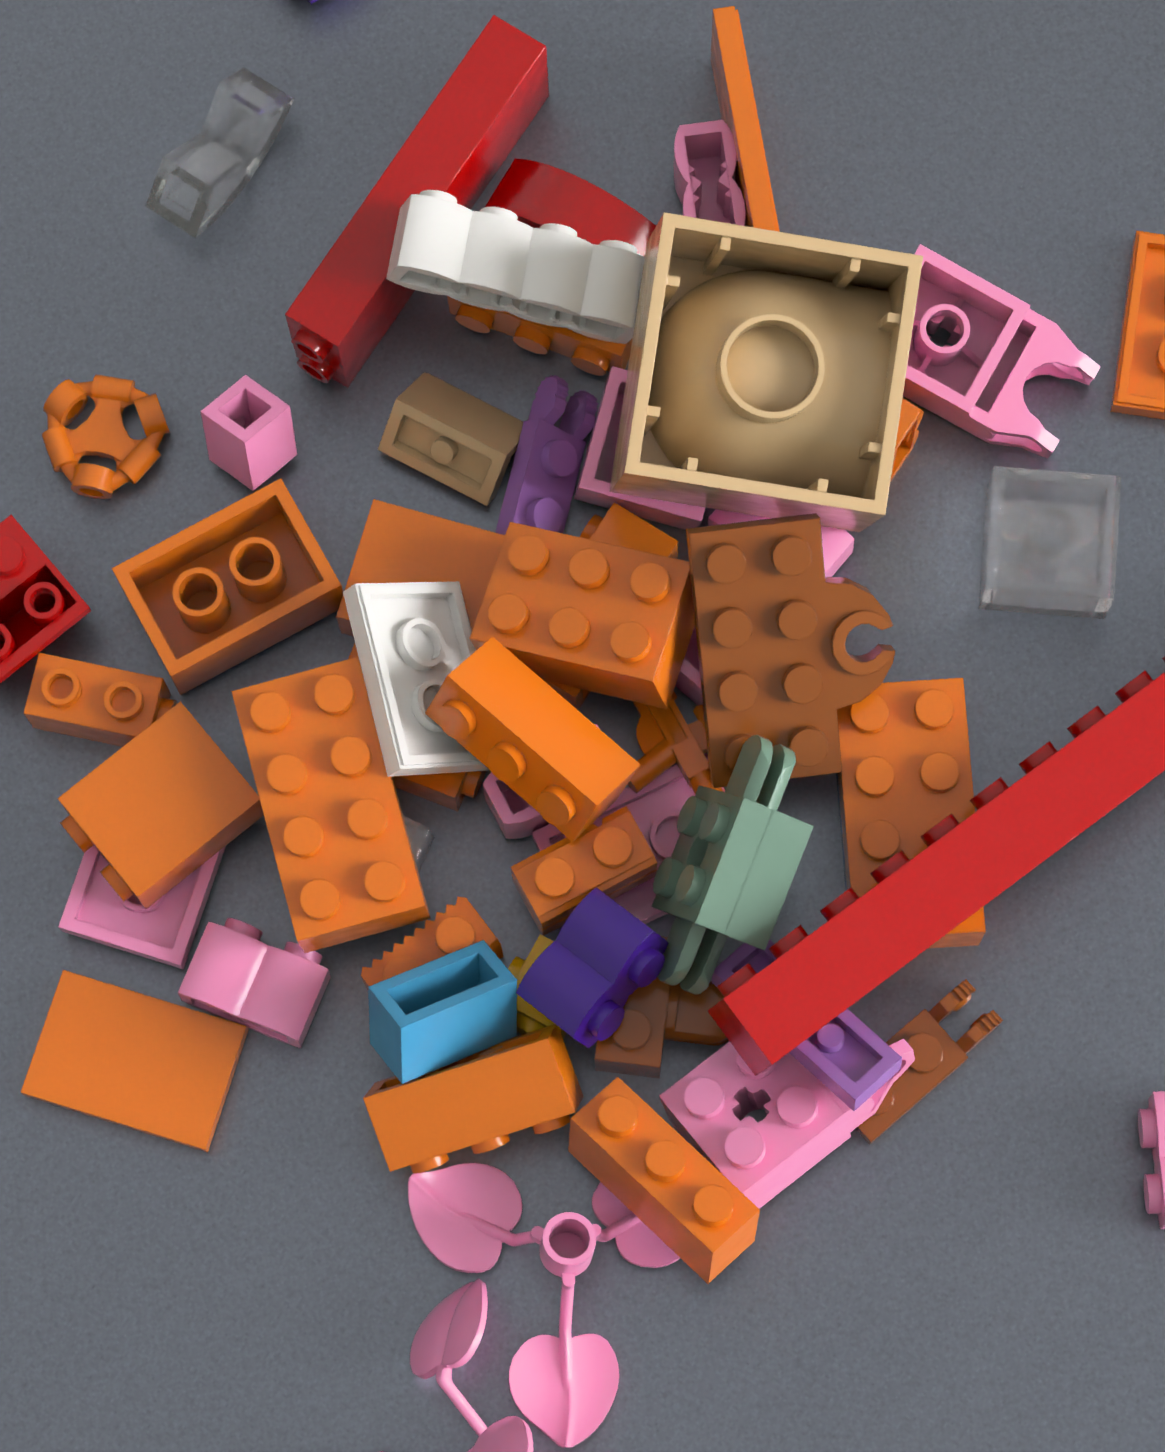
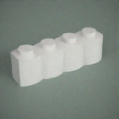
[386,190,645,344]

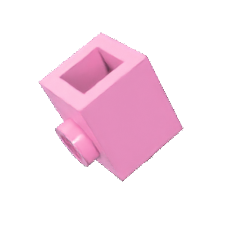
[200,375,297,491]

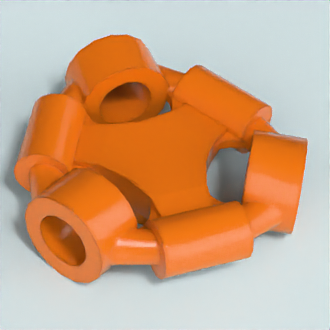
[42,374,170,499]

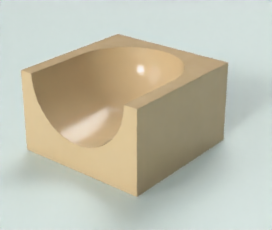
[609,212,923,532]

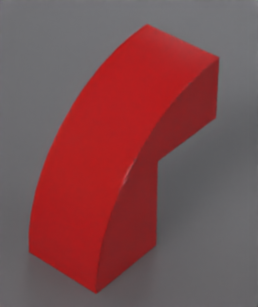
[485,158,656,257]

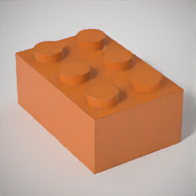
[112,478,343,695]
[469,522,695,709]

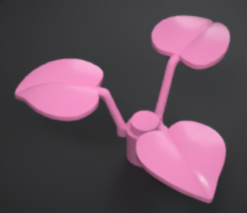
[408,1163,680,1448]
[379,1278,533,1452]

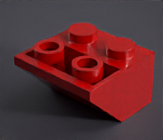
[0,515,91,683]

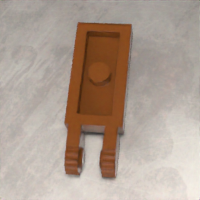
[855,979,1003,1145]

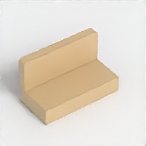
[378,373,523,506]

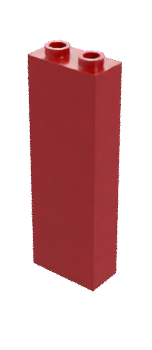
[285,15,549,388]

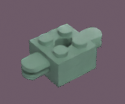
[652,735,814,995]

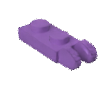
[495,375,599,535]

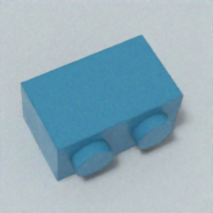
[368,940,517,1084]

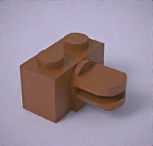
[594,936,729,1079]

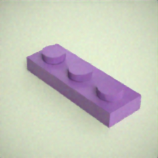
[712,939,902,1111]

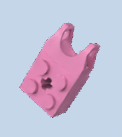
[903,244,1100,458]
[659,1039,915,1209]

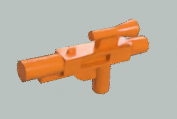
[628,691,723,794]

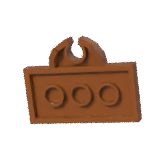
[686,513,895,788]

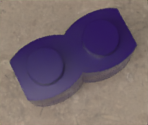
[516,887,669,1048]

